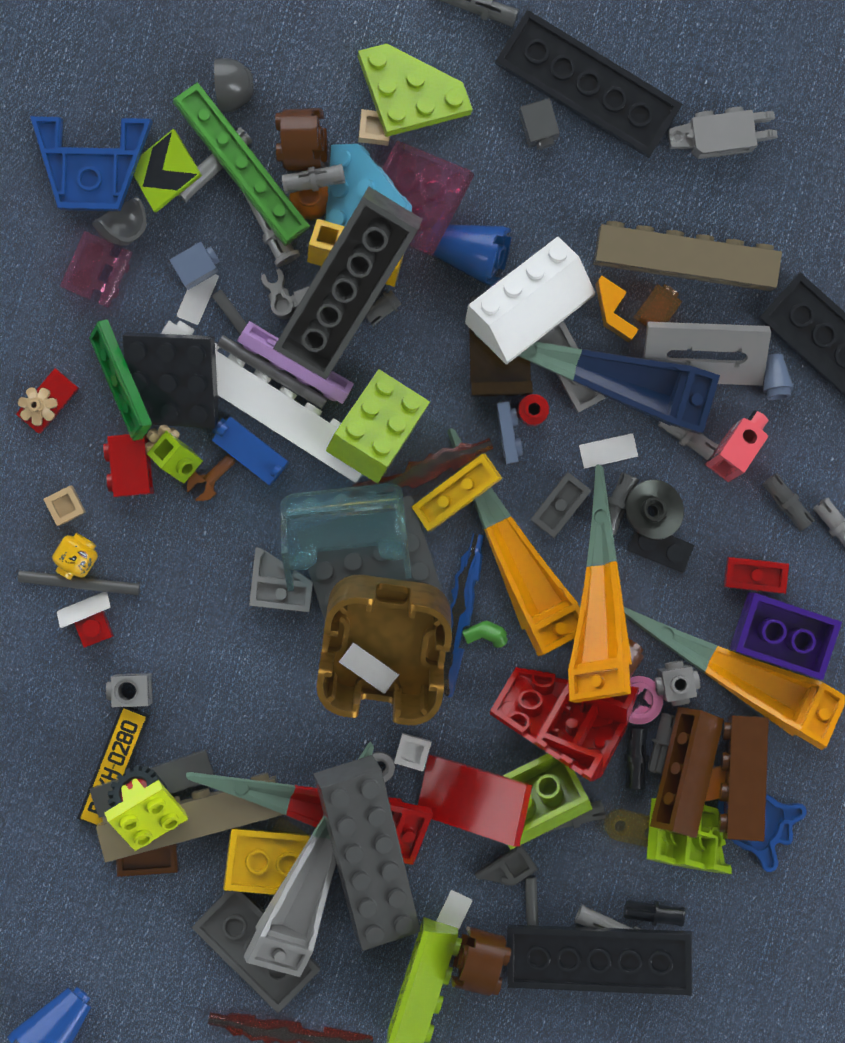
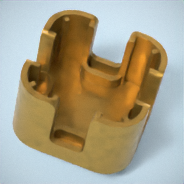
[316,575,452,725]

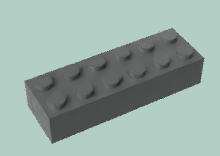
[273,186,423,380]
[313,755,421,951]

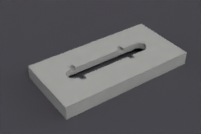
[643,322,771,386]

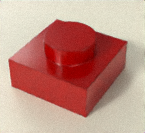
[74,611,114,648]

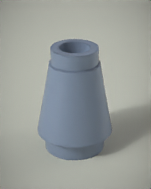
[763,354,794,400]

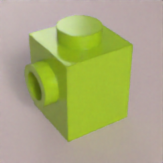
[147,431,203,484]

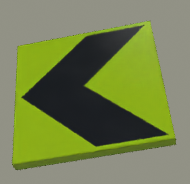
[134,129,202,213]

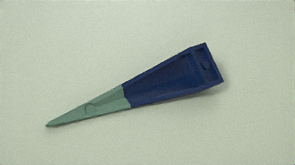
[475,334,720,434]

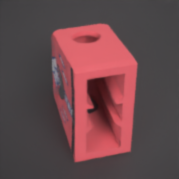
[704,410,769,482]

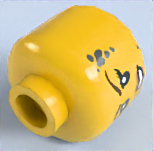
[52,533,98,580]

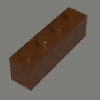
[650,707,724,839]
[718,715,769,841]

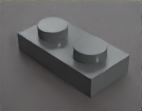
[530,472,592,538]

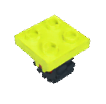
[104,765,188,851]

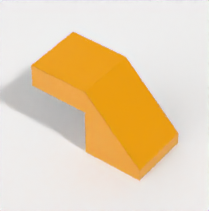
[595,275,639,343]

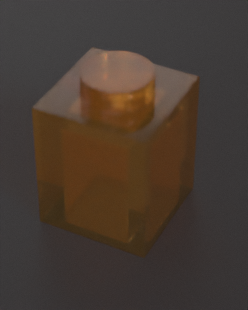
[633,284,683,327]

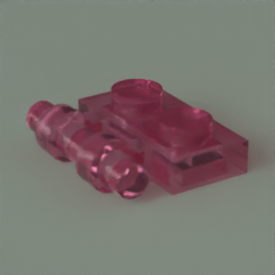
[60,231,133,308]

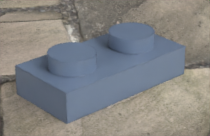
[496,401,523,465]

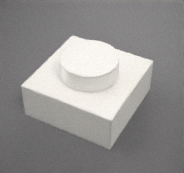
[394,733,432,771]

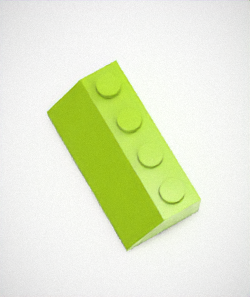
[386,917,462,1043]

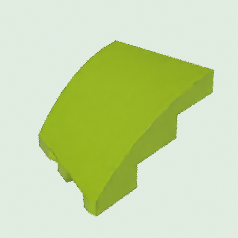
[647,798,732,874]

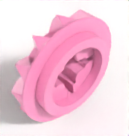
[629,675,663,724]

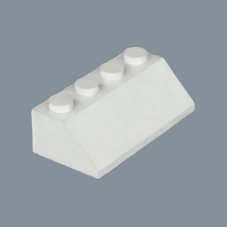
[465,237,595,365]

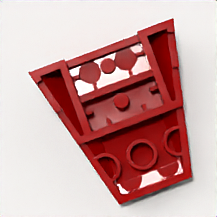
[490,667,639,782]

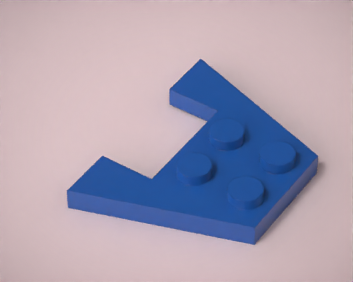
[30,116,153,211]

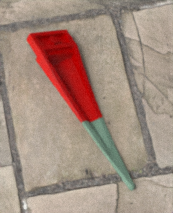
[186,772,433,865]

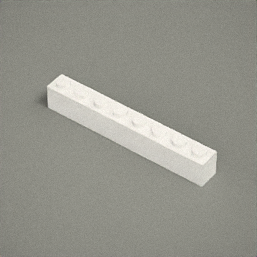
[161,320,362,484]

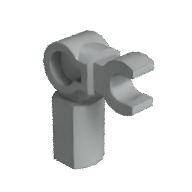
[261,269,309,320]

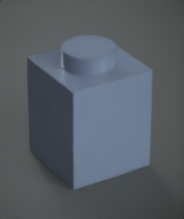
[169,242,220,290]

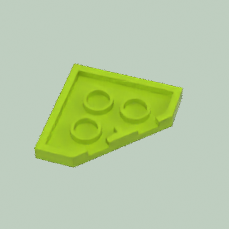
[357,44,473,137]

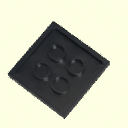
[123,332,219,428]

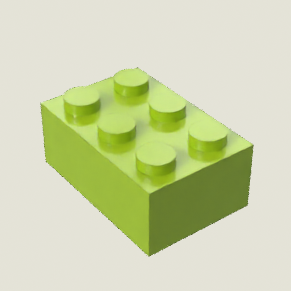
[326,369,430,484]
[503,753,593,850]

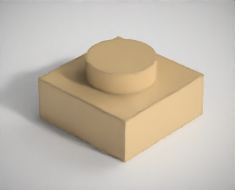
[358,109,390,146]
[43,485,86,526]

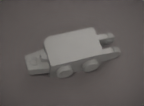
[668,107,778,159]

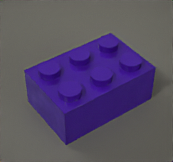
[729,592,842,680]

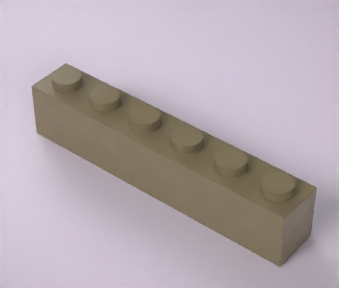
[593,221,782,292]
[96,773,284,862]

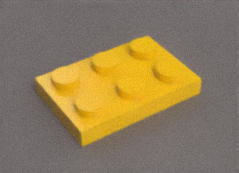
[223,828,311,895]

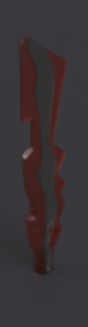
[342,438,494,516]
[208,1012,373,1043]

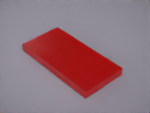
[418,755,533,847]

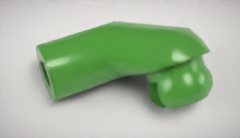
[462,621,508,648]

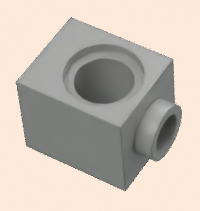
[106,673,153,707]

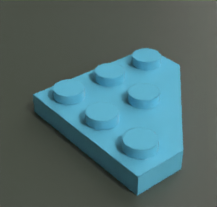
[325,144,412,226]

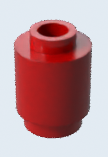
[517,394,549,426]

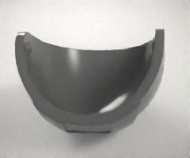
[214,58,254,113]
[91,197,147,246]

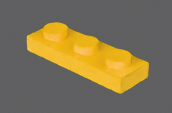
[411,454,503,531]

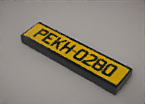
[77,707,151,826]

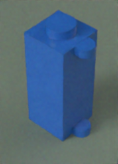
[212,416,290,486]

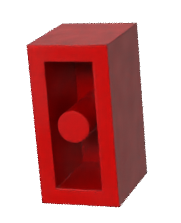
[103,433,154,498]

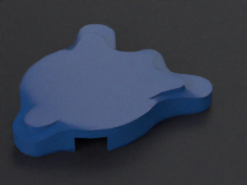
[717,793,807,872]

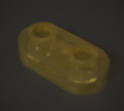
[604,809,650,847]

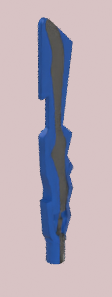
[444,533,484,698]

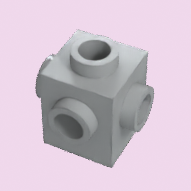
[655,660,701,706]

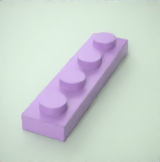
[237,321,354,404]

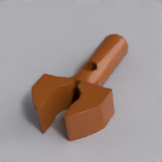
[187,454,236,501]

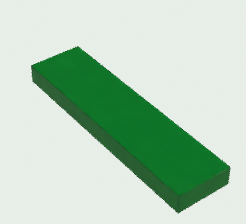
[89,319,152,441]

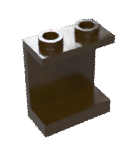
[469,328,533,397]

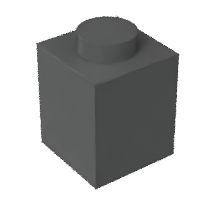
[519,98,560,150]

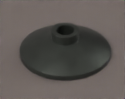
[626,480,684,540]

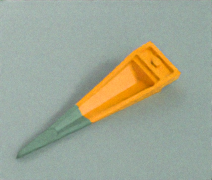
[448,428,580,656]
[568,464,632,703]
[624,607,845,750]

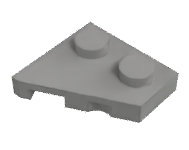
[249,547,313,612]

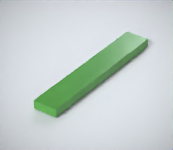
[173,82,310,246]

